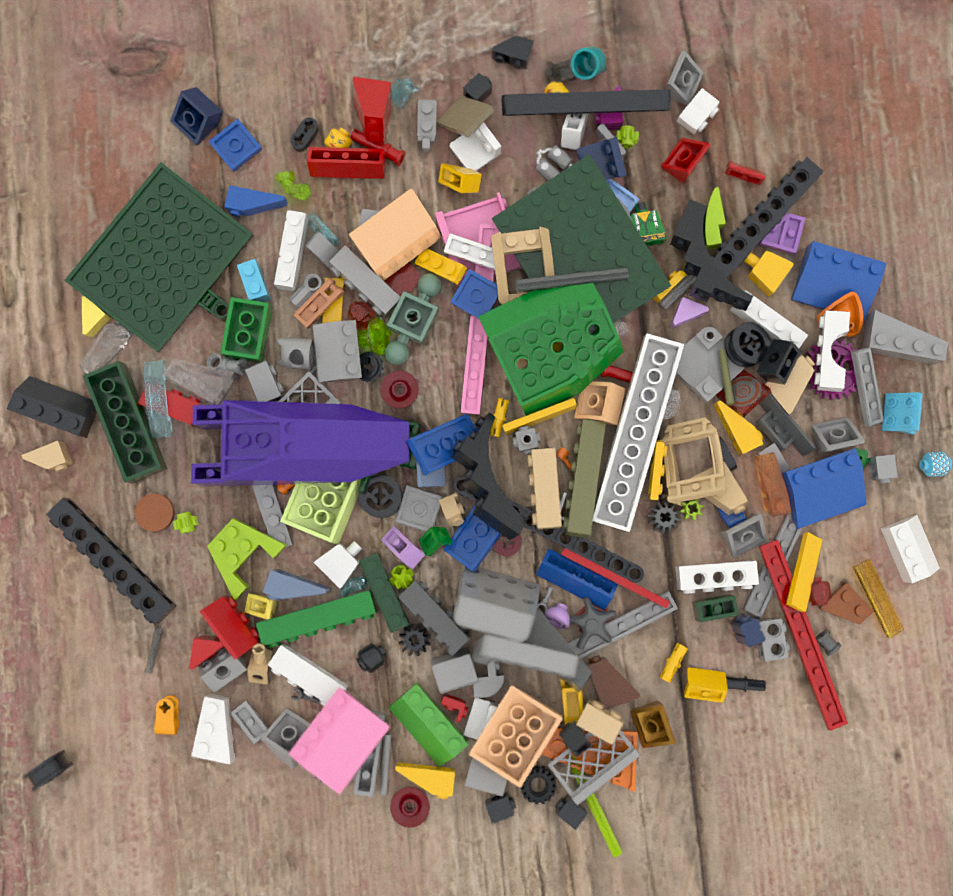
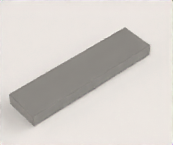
[851,347,884,426]

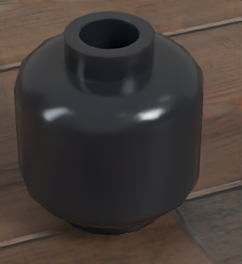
[356,643,386,673]

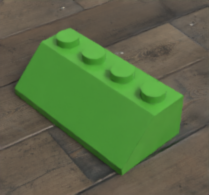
[388,681,469,767]

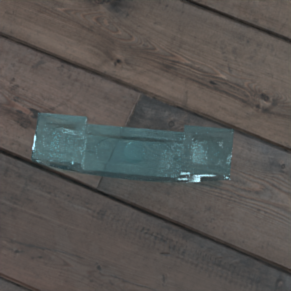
[144,360,173,438]

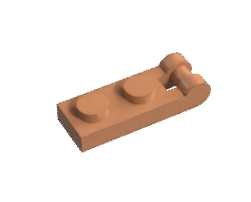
[293,278,345,329]

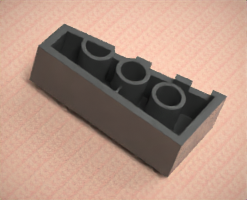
[398,580,469,656]
[520,610,592,692]

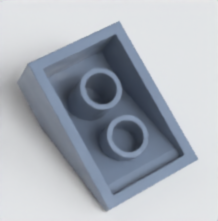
[262,569,332,601]

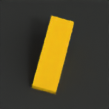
[559,678,583,725]

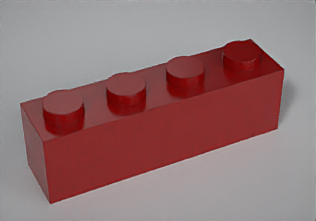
[307,147,386,179]

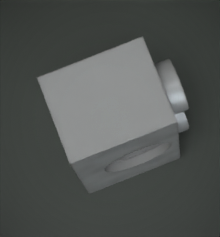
[199,648,247,693]

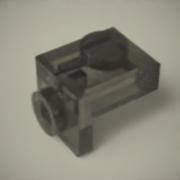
[545,59,576,83]

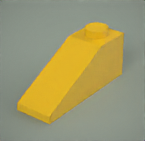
[713,401,763,455]
[395,762,455,799]

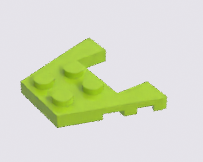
[207,518,287,600]

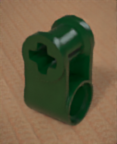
[197,288,229,322]

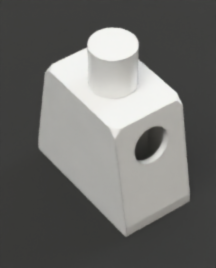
[314,541,362,589]

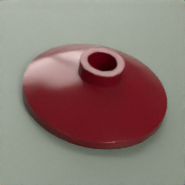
[380,370,419,409]
[390,787,430,828]

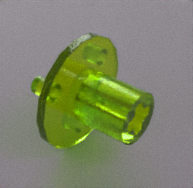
[357,317,392,356]

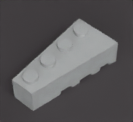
[861,310,948,365]

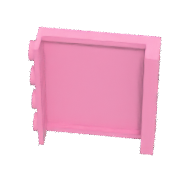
[435,192,522,288]

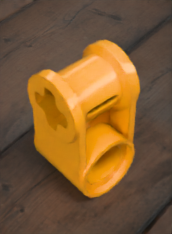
[154,695,179,735]

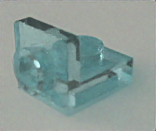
[391,77,418,109]

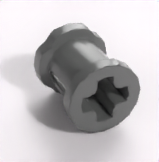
[816,630,841,656]

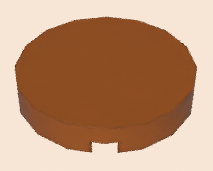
[135,493,175,532]

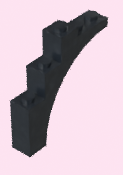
[670,199,753,311]
[451,412,527,540]

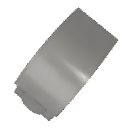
[473,661,504,698]

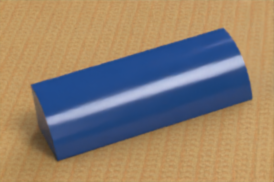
[535,549,618,610]

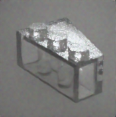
[163,359,237,405]

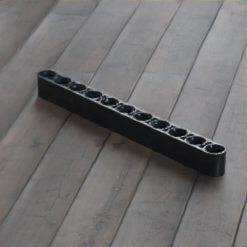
[453,476,644,583]

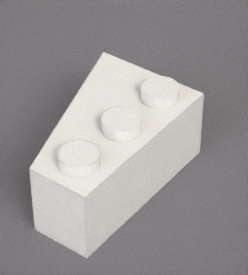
[192,693,235,764]

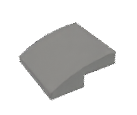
[465,757,507,796]

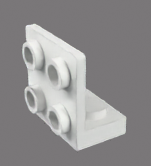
[450,122,501,171]

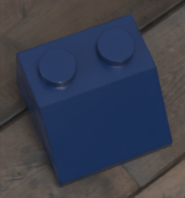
[170,87,223,146]

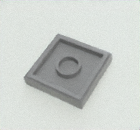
[395,485,443,532]

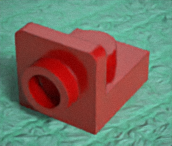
[441,693,469,722]

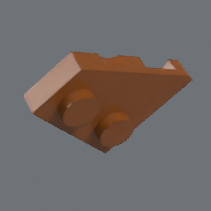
[818,582,874,624]

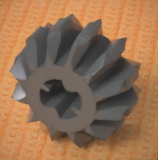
[647,501,681,534]

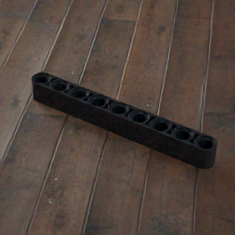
[502,89,671,116]

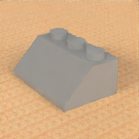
[312,320,362,383]

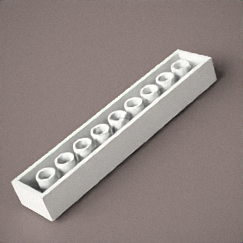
[593,333,684,532]

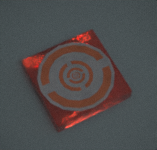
[716,369,771,418]

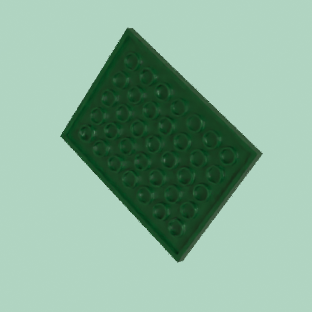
[491,154,671,334]
[64,162,253,352]

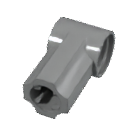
[289,274,324,308]

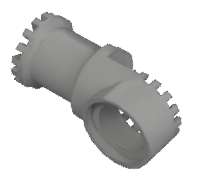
[207,354,248,376]

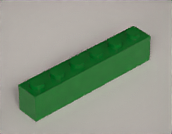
[256,590,377,648]

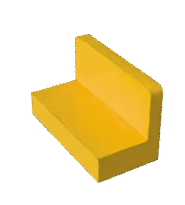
[684,667,728,703]

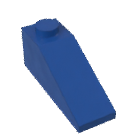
[224,185,288,217]

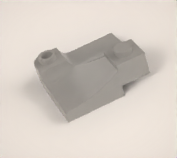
[675,327,744,404]

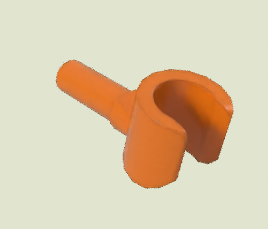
[556,447,571,471]

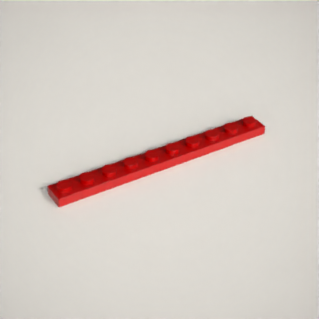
[758,540,848,731]

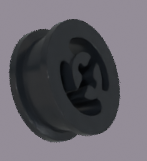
[725,322,771,368]
[359,475,402,518]
[23,750,74,792]

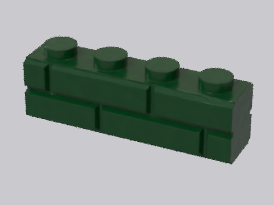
[359,553,410,633]

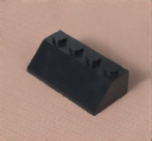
[7,376,97,438]

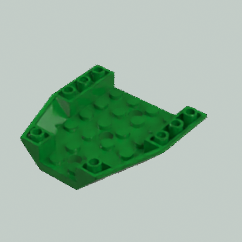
[478,283,624,416]

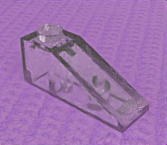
[79,322,133,373]

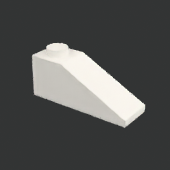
[561,114,589,149]

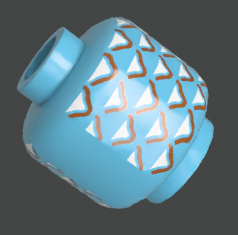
[919,451,952,477]

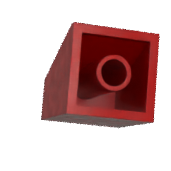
[353,76,392,143]

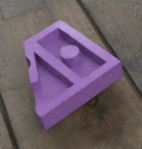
[759,213,806,255]

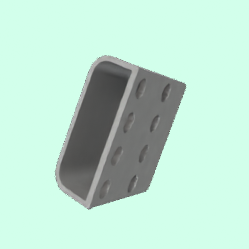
[454,566,541,642]

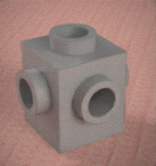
[512,426,541,455]

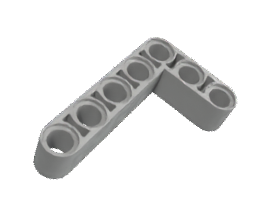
[472,635,579,678]

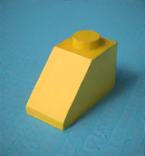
[438,163,482,193]

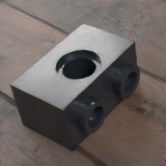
[757,339,802,385]

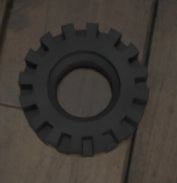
[521,765,556,805]

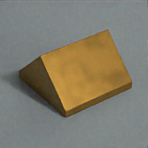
[630,701,676,748]

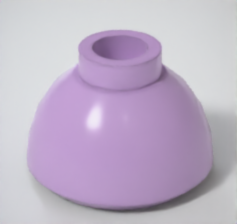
[544,603,570,629]

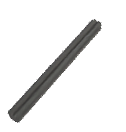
[516,268,629,291]

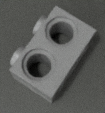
[758,617,790,662]

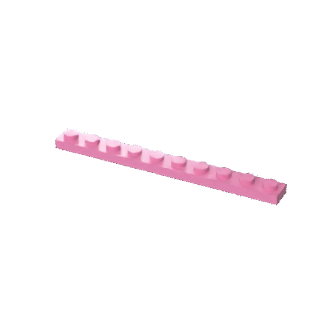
[461,224,498,415]

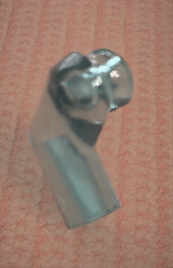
[339,576,367,597]

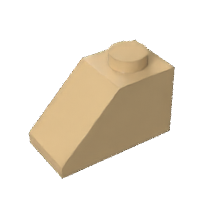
[21,441,73,472]

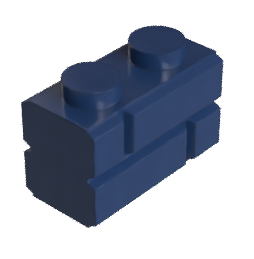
[730,614,766,647]

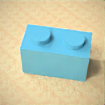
[237,259,271,302]

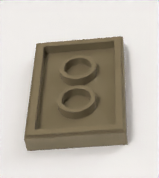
[436,96,494,137]

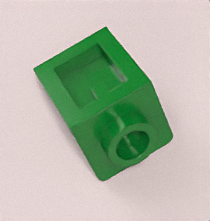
[419,527,452,556]

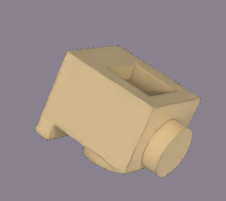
[439,493,465,527]

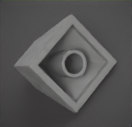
[261,708,311,769]

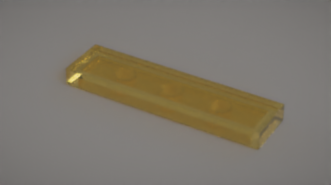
[853,559,905,638]

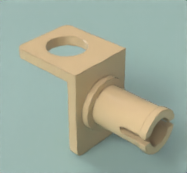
[247,644,273,684]

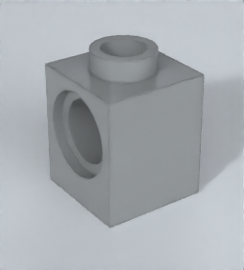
[869,454,898,483]

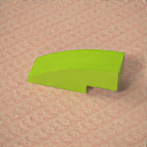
[703,187,726,250]

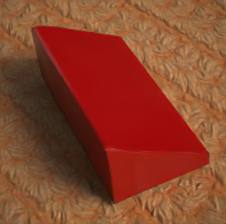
[725,161,766,185]

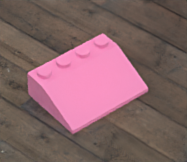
[289,687,390,794]

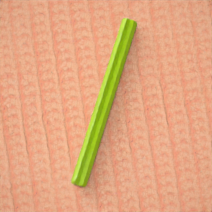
[566,754,622,857]

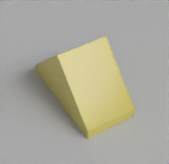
[82,296,111,338]
[244,593,277,619]

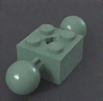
[385,273,442,365]

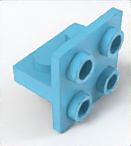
[882,392,923,434]

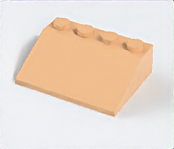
[349,189,442,281]
[469,685,563,787]

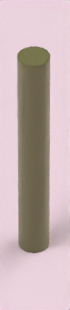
[718,349,735,406]

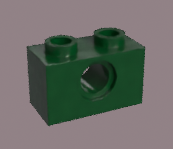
[692,594,739,622]

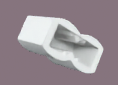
[677,88,719,135]

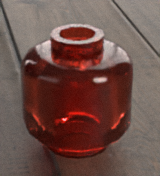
[347,301,375,329]
[808,577,832,606]

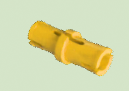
[490,398,510,438]
[659,643,688,683]

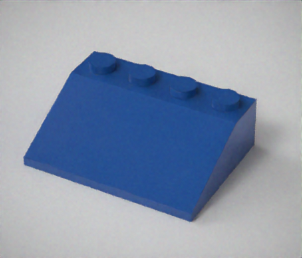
[791,241,887,321]
[777,448,867,529]

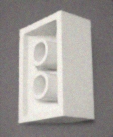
[881,515,940,583]

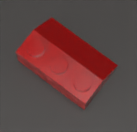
[200,595,261,660]

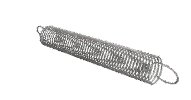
[144,623,163,680]

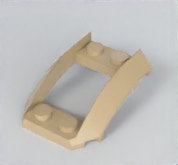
[491,226,555,304]
[661,417,726,506]

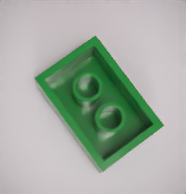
[220,297,273,363]

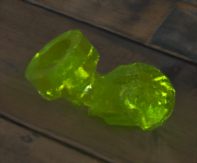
[275,171,311,200]

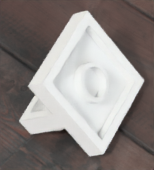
[464,698,499,740]

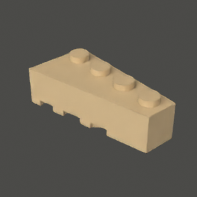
[527,448,562,530]

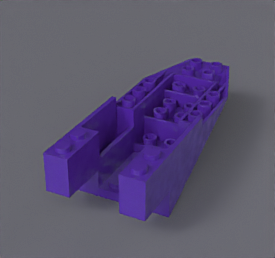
[191,400,409,486]

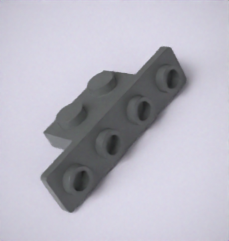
[756,389,816,456]

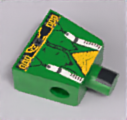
[630,202,667,246]

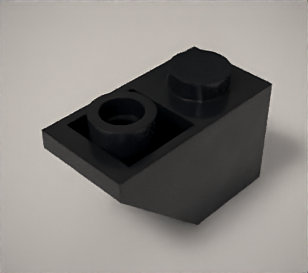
[491,35,534,69]

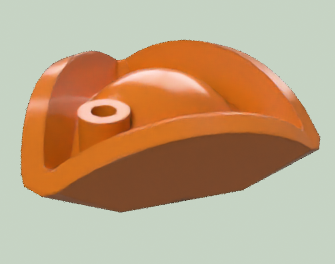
[817,292,863,337]

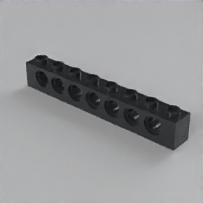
[710,157,824,278]
[46,498,177,624]

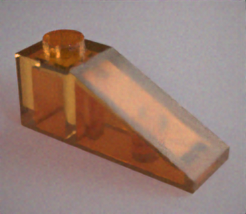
[755,452,791,517]

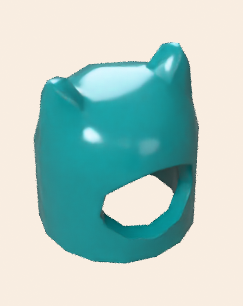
[571,46,607,80]

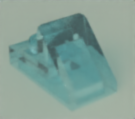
[307,212,341,246]

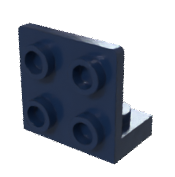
[576,137,626,180]

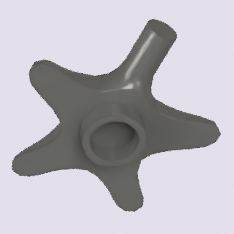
[569,597,616,650]

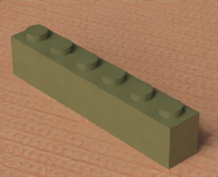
[563,419,606,539]

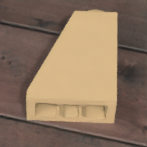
[764,355,815,414]
[690,462,748,515]

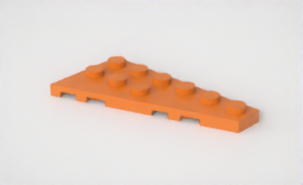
[541,727,637,792]

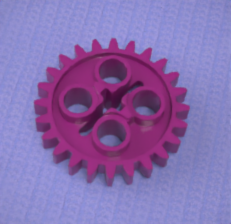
[805,339,858,400]

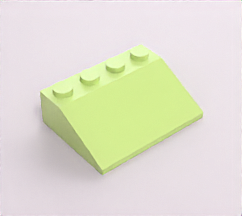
[280,479,362,544]

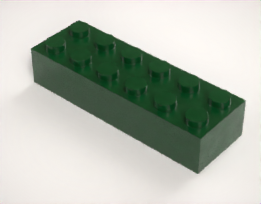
[82,361,167,484]

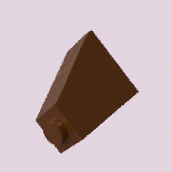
[585,655,641,710]

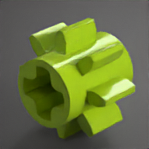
[616,126,639,149]
[679,499,704,521]
[173,512,199,534]
[389,565,414,589]

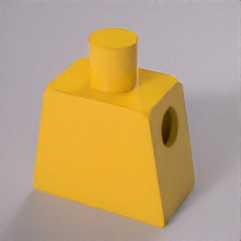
[744,251,794,297]

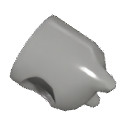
[277,338,314,370]

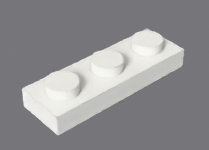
[444,234,495,270]

